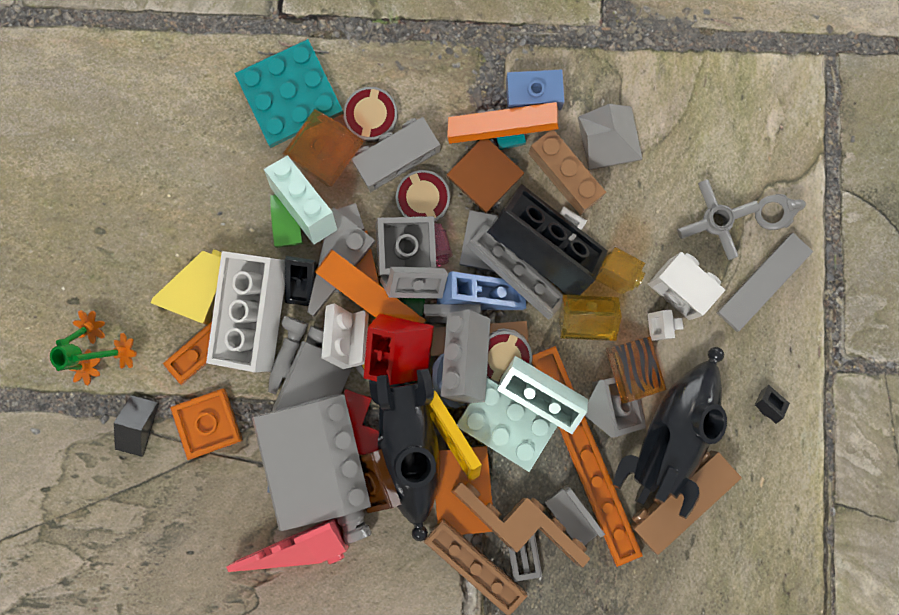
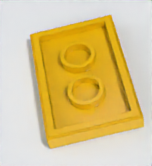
[427,391,482,481]

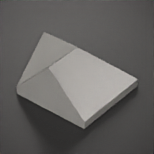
[578,104,642,170]
[585,373,646,438]

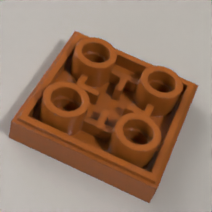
[447,139,524,213]

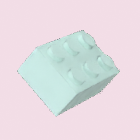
[457,378,557,472]

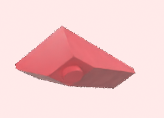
[226,518,349,572]

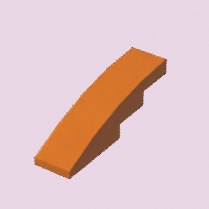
[315,249,426,323]

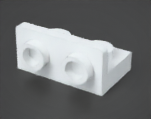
[321,303,369,369]

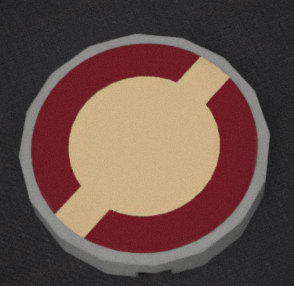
[344,87,398,142]
[395,170,450,223]
[487,328,532,384]

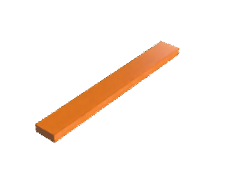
[531,346,643,567]

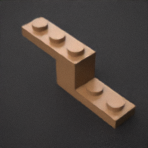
[451,483,590,567]

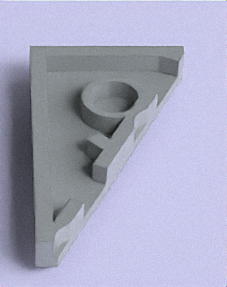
[307,207,376,317]

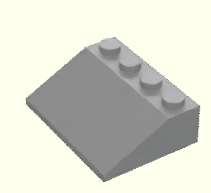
[252,395,371,531]

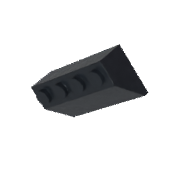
[487,184,608,300]

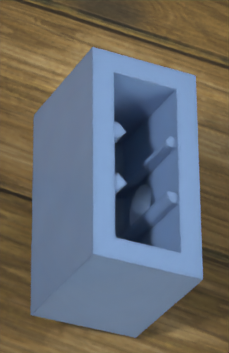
[506,70,564,110]

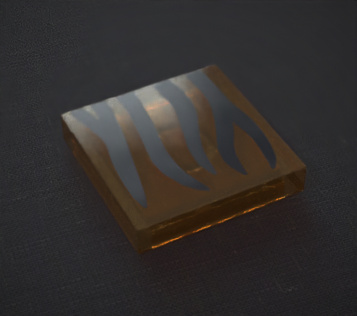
[606,336,667,404]

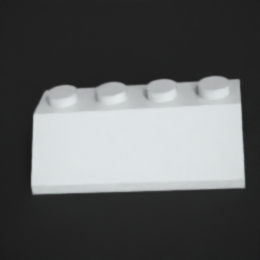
[206,251,285,372]

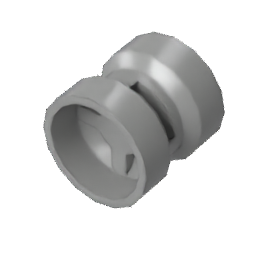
[336,509,372,544]

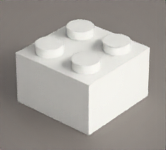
[648,252,725,320]

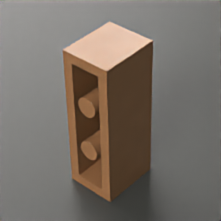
[528,130,606,216]

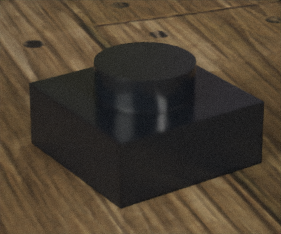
[755,385,790,424]

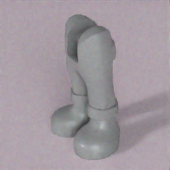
[268,316,324,395]

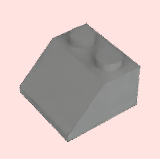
[376,216,436,278]

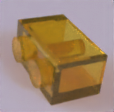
[596,247,646,294]
[559,295,622,341]

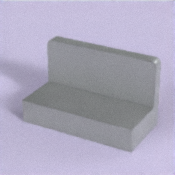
[380,267,448,298]
[544,485,605,545]

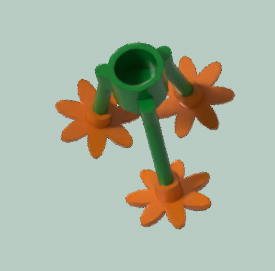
[50,310,137,386]

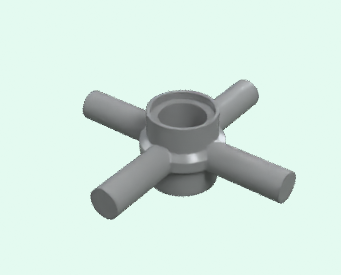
[677,179,759,260]

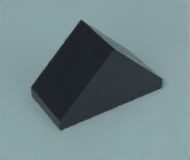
[285,256,318,306]
[114,395,159,457]

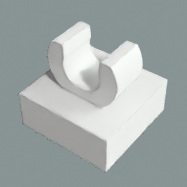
[647,310,683,341]

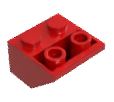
[363,314,434,385]

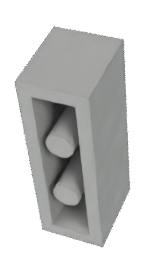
[352,117,440,193]
[441,310,490,404]

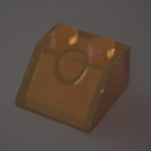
[283,109,364,187]

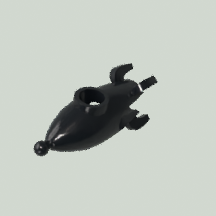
[613,347,727,519]
[369,369,440,541]

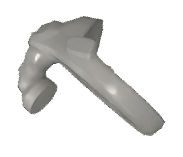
[755,194,806,230]

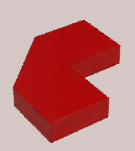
[343,389,379,455]

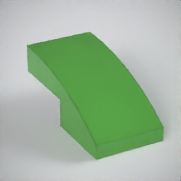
[270,195,304,248]

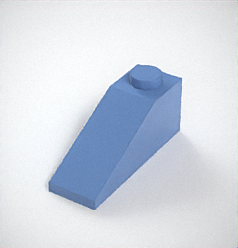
[437,271,526,310]

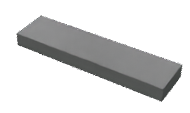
[466,224,567,320]
[716,233,814,332]

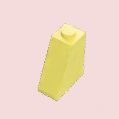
[151,249,222,325]

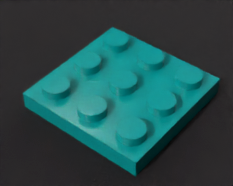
[234,39,344,148]

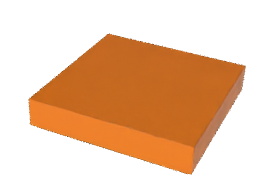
[170,388,243,460]

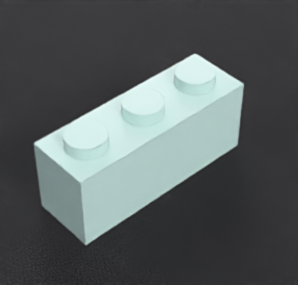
[264,155,337,244]
[497,356,588,434]

